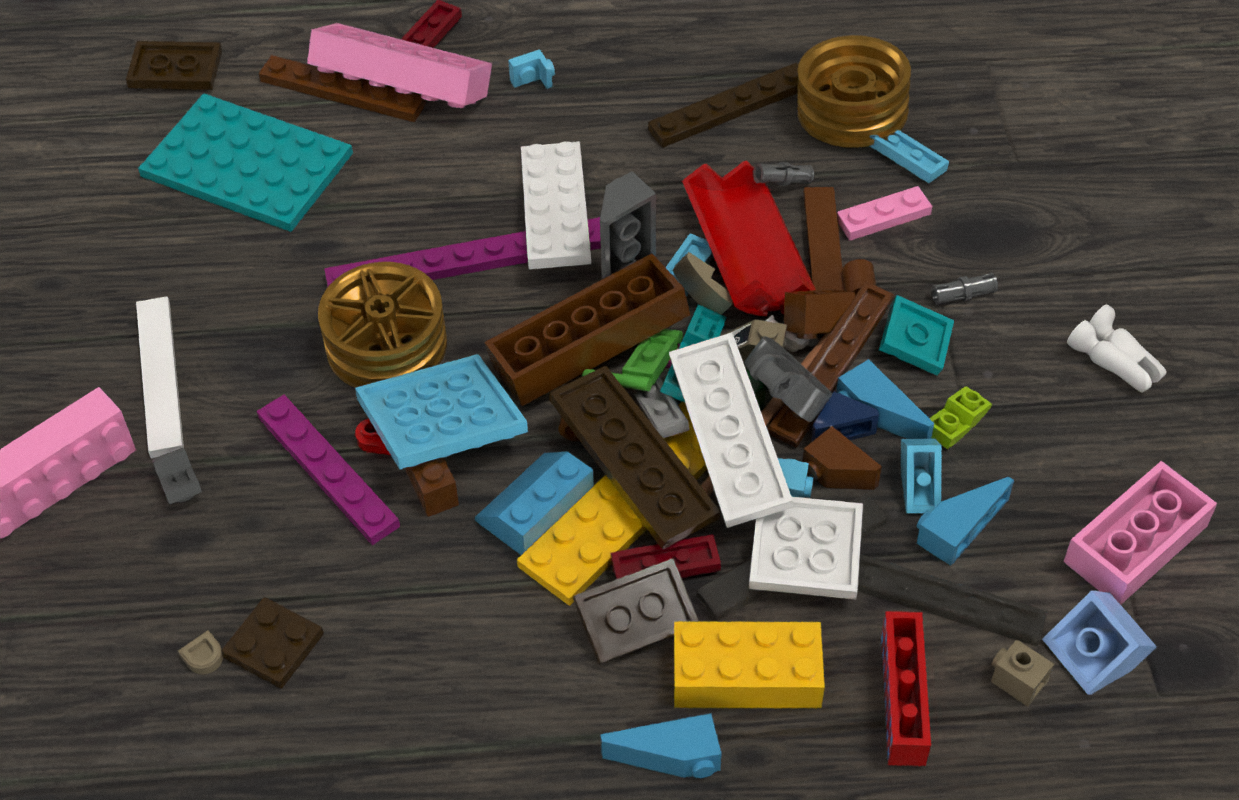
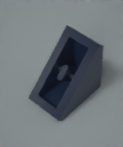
[811,391,879,442]

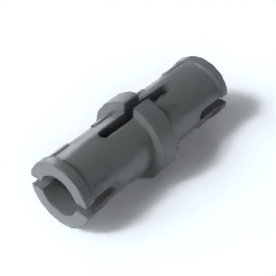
[753,162,814,186]
[931,272,998,305]

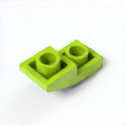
[929,386,992,449]

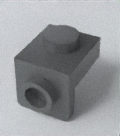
[152,448,202,504]

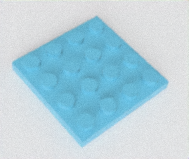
[355,354,528,470]

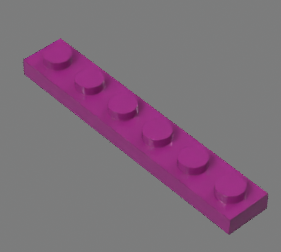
[257,394,400,545]

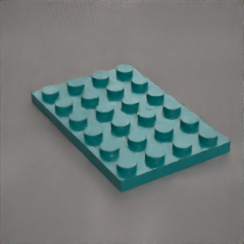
[138,93,353,232]

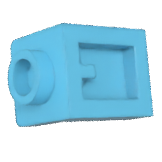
[509,49,555,89]

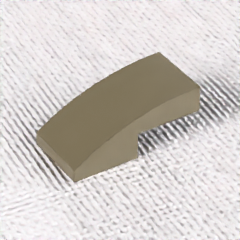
[672,252,733,315]

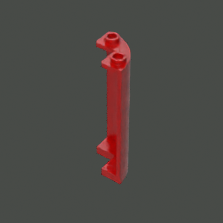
[682,161,816,316]

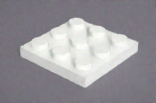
[749,497,863,599]

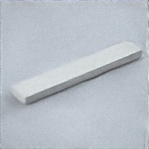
[136,296,184,458]

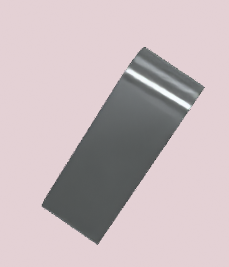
[744,336,832,422]

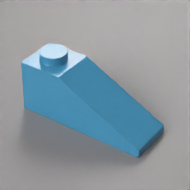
[836,359,934,439]
[916,477,1014,566]
[600,713,721,778]

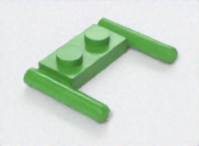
[582,329,683,392]

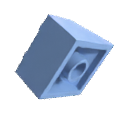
[1042,590,1157,695]

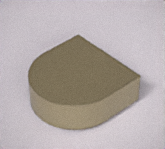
[178,630,223,674]

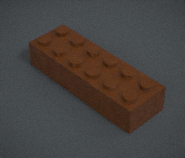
[484,253,690,406]

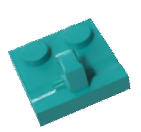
[879,295,954,375]

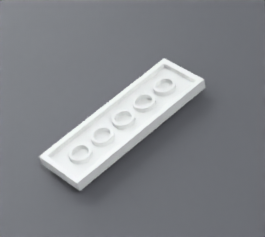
[521,142,591,269]
[669,332,794,528]

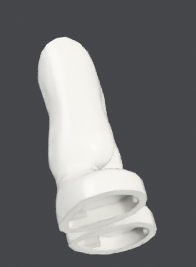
[1067,304,1167,393]

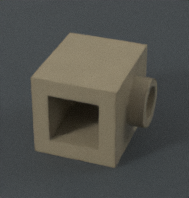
[991,639,1054,707]

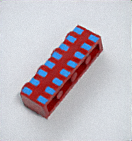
[881,611,931,766]

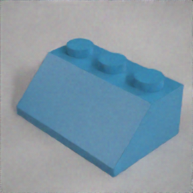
[475,452,594,555]

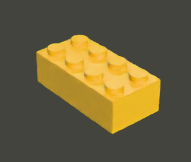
[674,622,825,708]

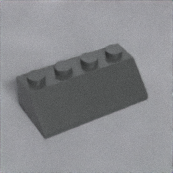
[600,171,656,279]

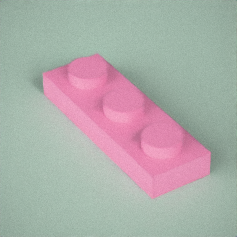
[837,186,932,241]

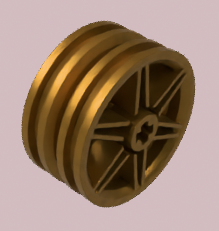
[798,35,911,147]
[318,262,447,388]

